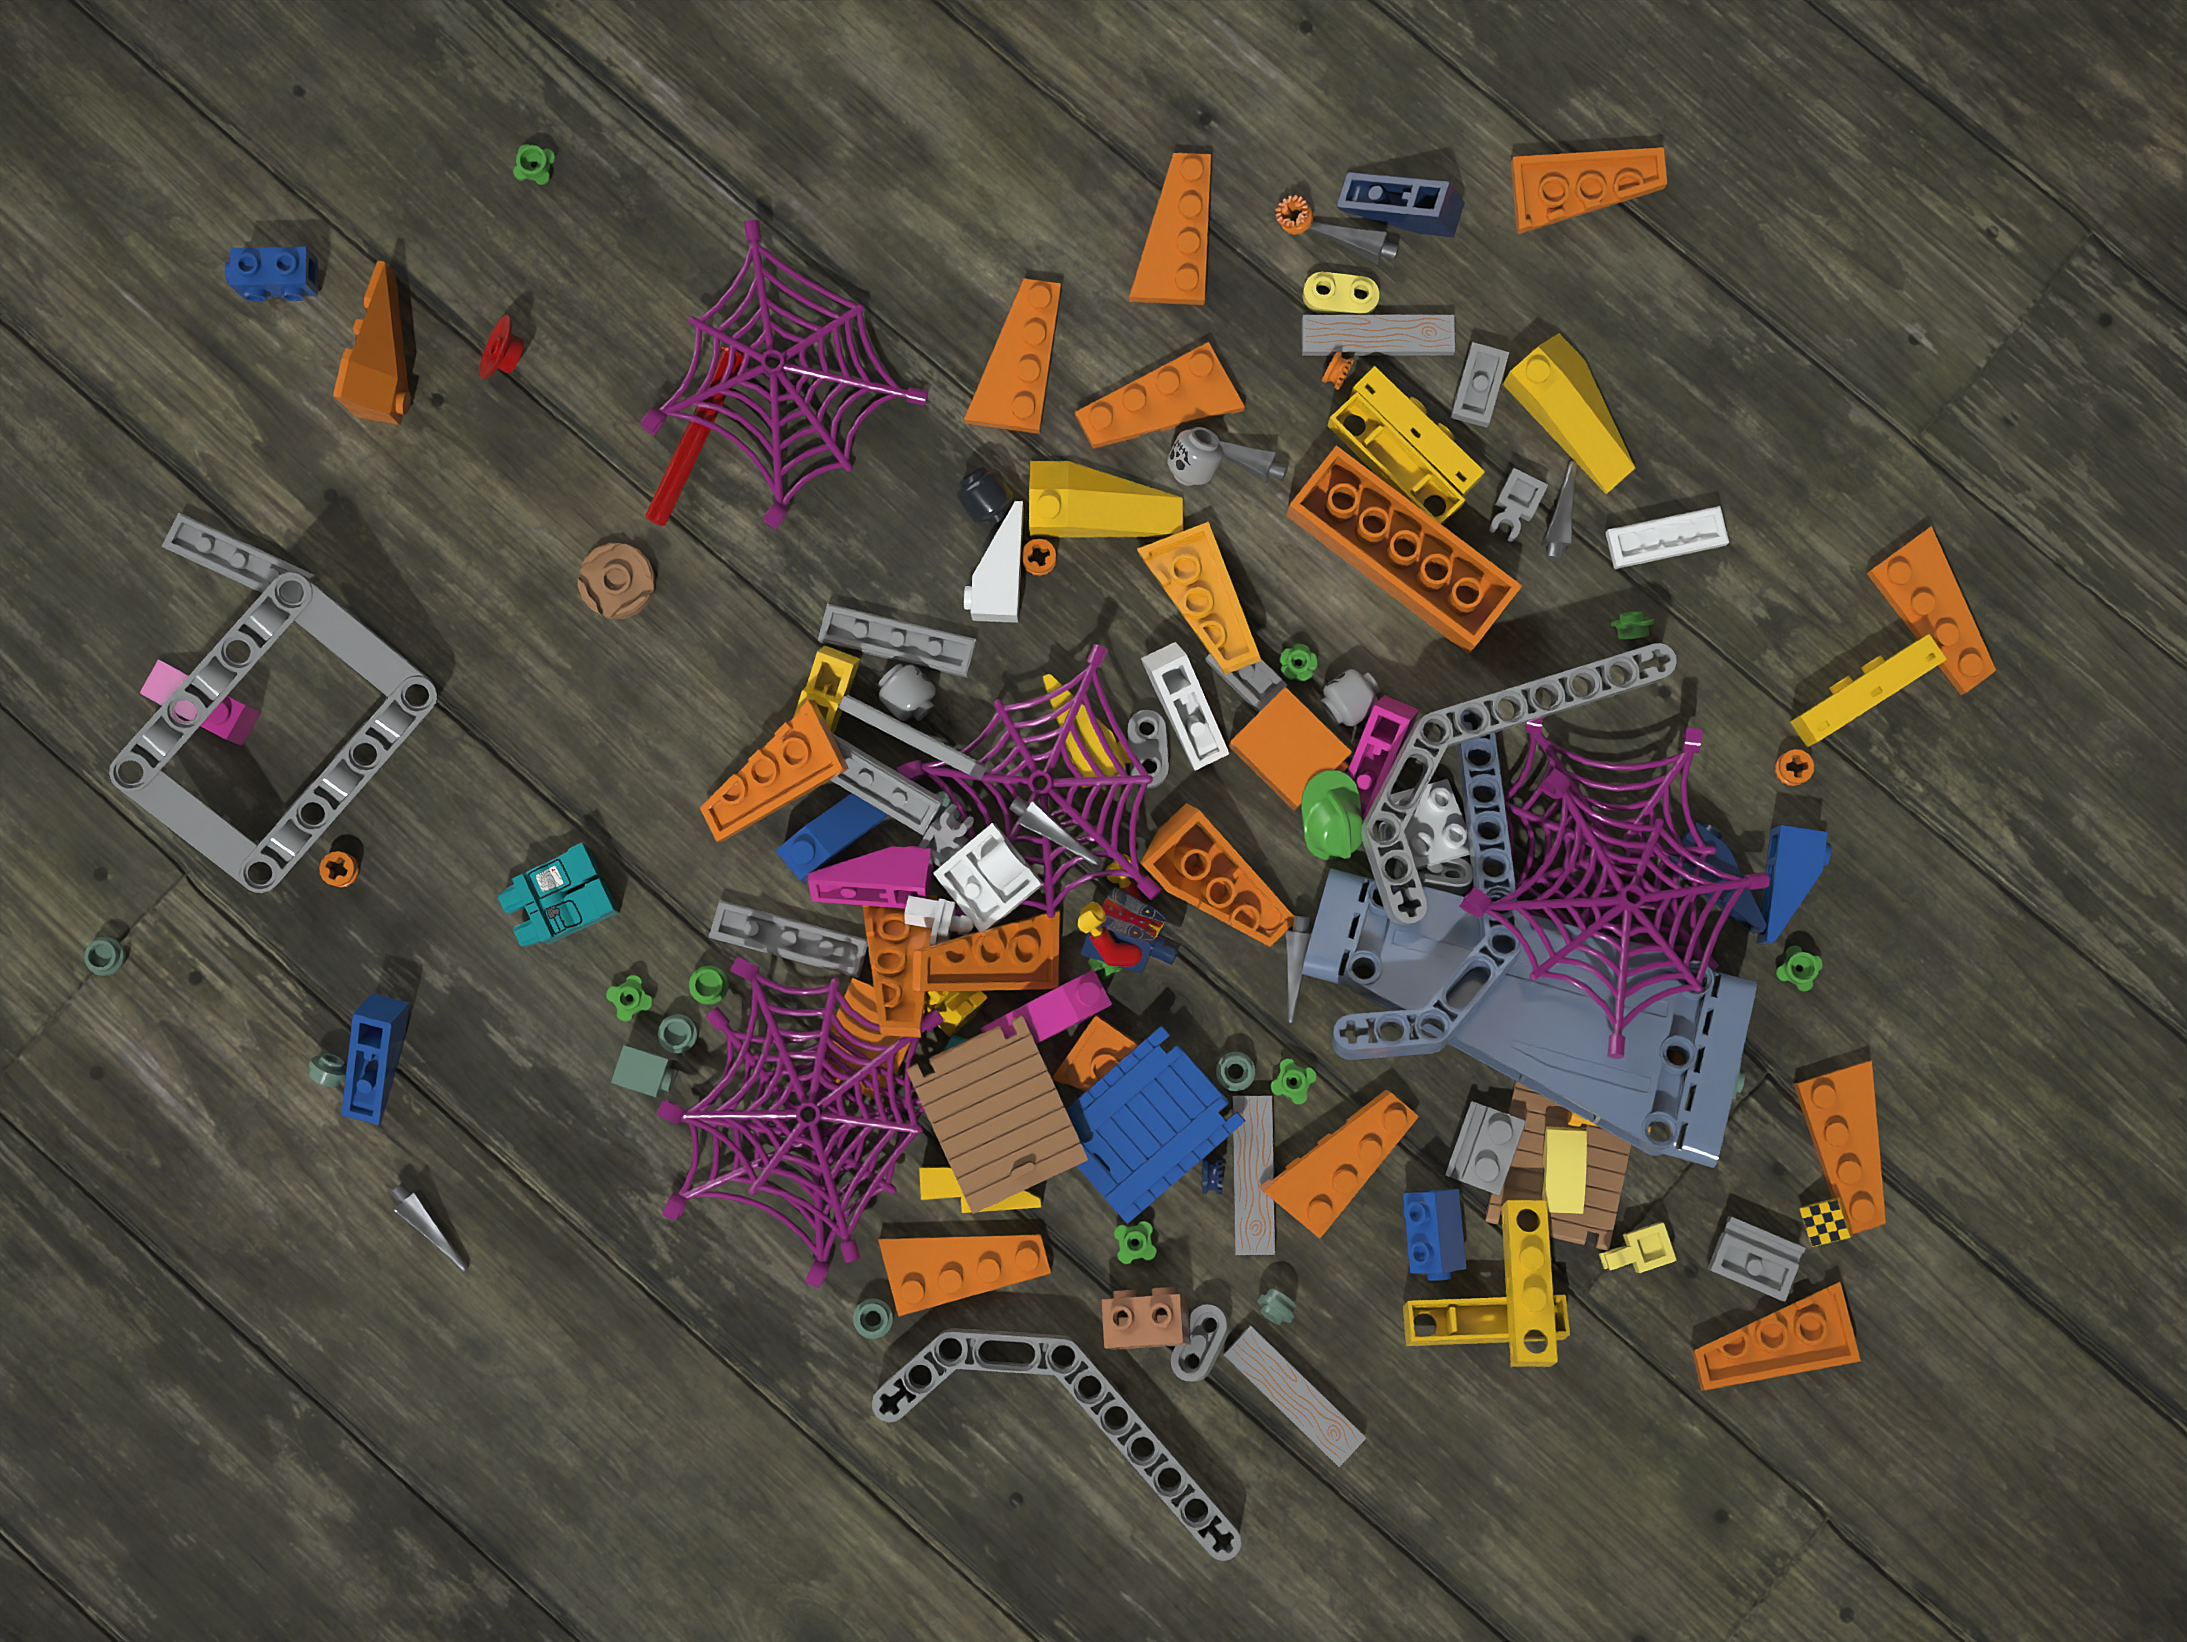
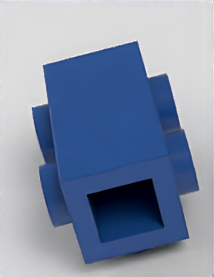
[225,247,318,302]
[1403,1189,1466,1281]

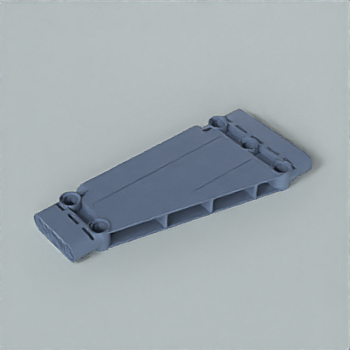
[1301,868,1757,1168]

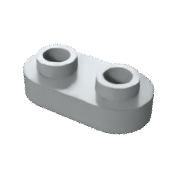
[1127,710,1169,788]
[1394,858,1473,895]
[1171,1304,1230,1382]

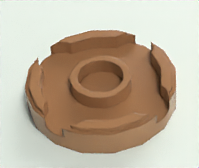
[577,542,656,619]

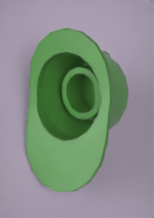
[1301,770,1364,860]

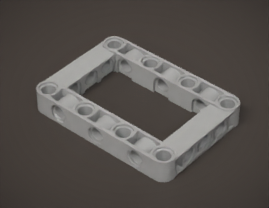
[109,571,437,893]

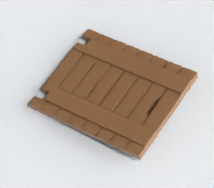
[906,1015,1088,1214]
[1484,1081,1631,1251]

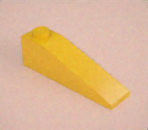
[1503,333,1635,494]
[1029,461,1183,538]

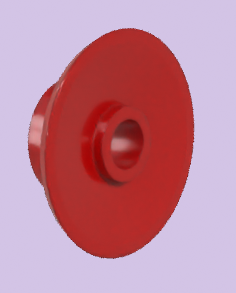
[479,315,524,378]

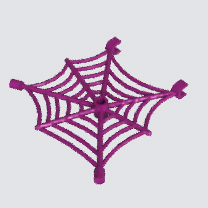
[640,220,928,530]
[897,644,1162,918]
[1462,718,1719,970]
[1459,768,1770,1059]
[656,957,944,1263]
[662,1007,925,1289]

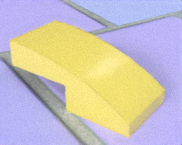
[1542,1126,1587,1214]

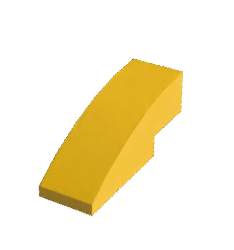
[794,646,861,734]
[919,1166,1042,1213]

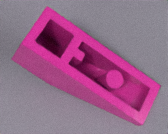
[140,660,261,746]
[1347,695,1420,820]
[807,846,934,908]
[980,970,1112,1045]

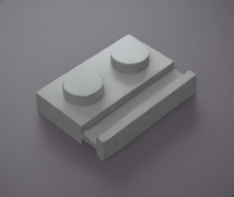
[1445,1101,1527,1196]
[1707,1216,1806,1302]

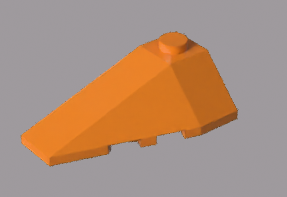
[333,261,411,425]
[1140,803,1294,947]

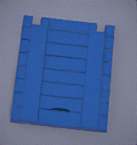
[1066,1026,1246,1224]

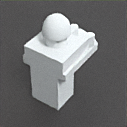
[904,896,973,946]

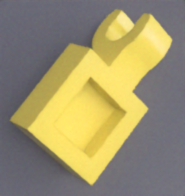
[1599,1222,1677,1273]

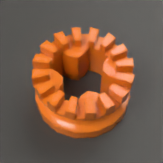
[1276,195,1313,235]
[1322,351,1355,390]
[1022,538,1056,576]
[1774,749,1814,786]
[319,851,360,888]

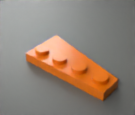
[1511,147,1667,235]
[1129,153,1211,305]
[964,278,1061,434]
[1075,342,1245,449]
[1866,526,1997,695]
[700,700,849,842]
[862,895,938,1037]
[913,911,1060,992]
[1051,1014,1223,1112]
[1793,1060,1886,1234]
[1258,1090,1419,1239]
[878,1234,1051,1317]
[1692,1282,1861,1391]

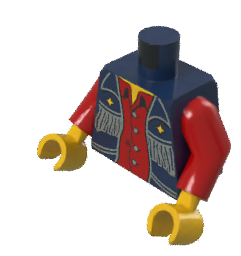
[1078,854,1181,973]

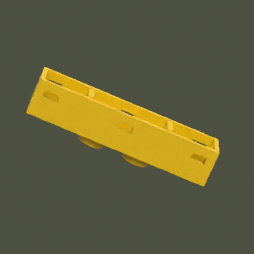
[1349,366,1485,497]
[1327,392,1465,525]
[1790,634,1947,747]
[1501,1200,1558,1367]
[1403,1295,1570,1346]

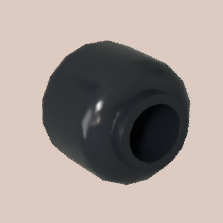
[957,466,1014,526]

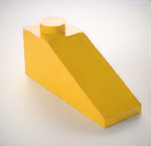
[1043,674,1131,790]

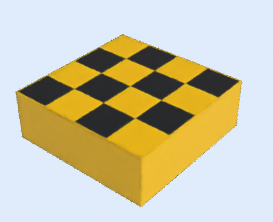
[1800,1197,1853,1247]

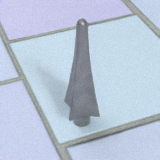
[1307,221,1399,265]
[1219,441,1288,483]
[1541,461,1577,562]
[1009,796,1103,868]
[1285,916,1312,1024]
[390,1182,469,1272]

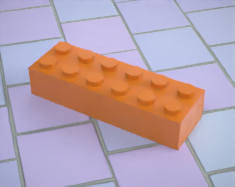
[1286,445,1522,655]

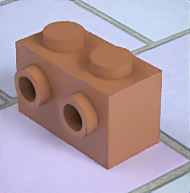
[1102,1287,1191,1350]

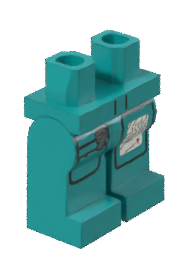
[497,842,620,947]

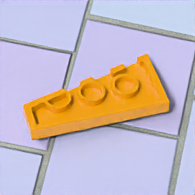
[1137,522,1261,674]

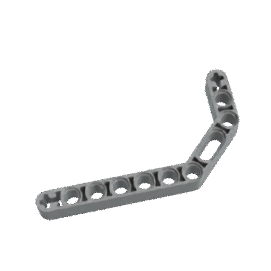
[1361,643,1677,925]
[872,1328,1241,1561]

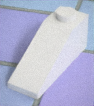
[964,501,1024,623]
[1141,642,1229,771]

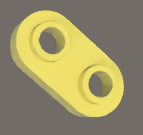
[1303,272,1380,315]

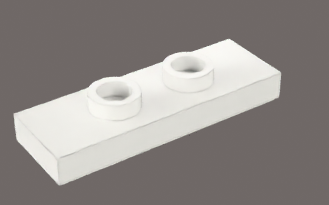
[1605,506,1729,569]

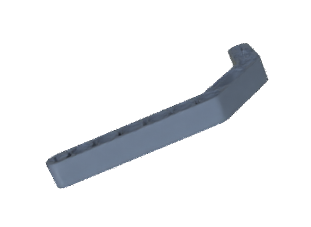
[1332,711,1522,1060]

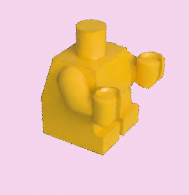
[925,990,987,1037]

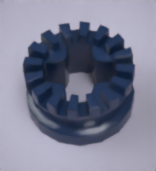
[1201,1159,1223,1195]

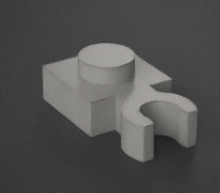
[1489,468,1548,542]
[918,804,974,867]

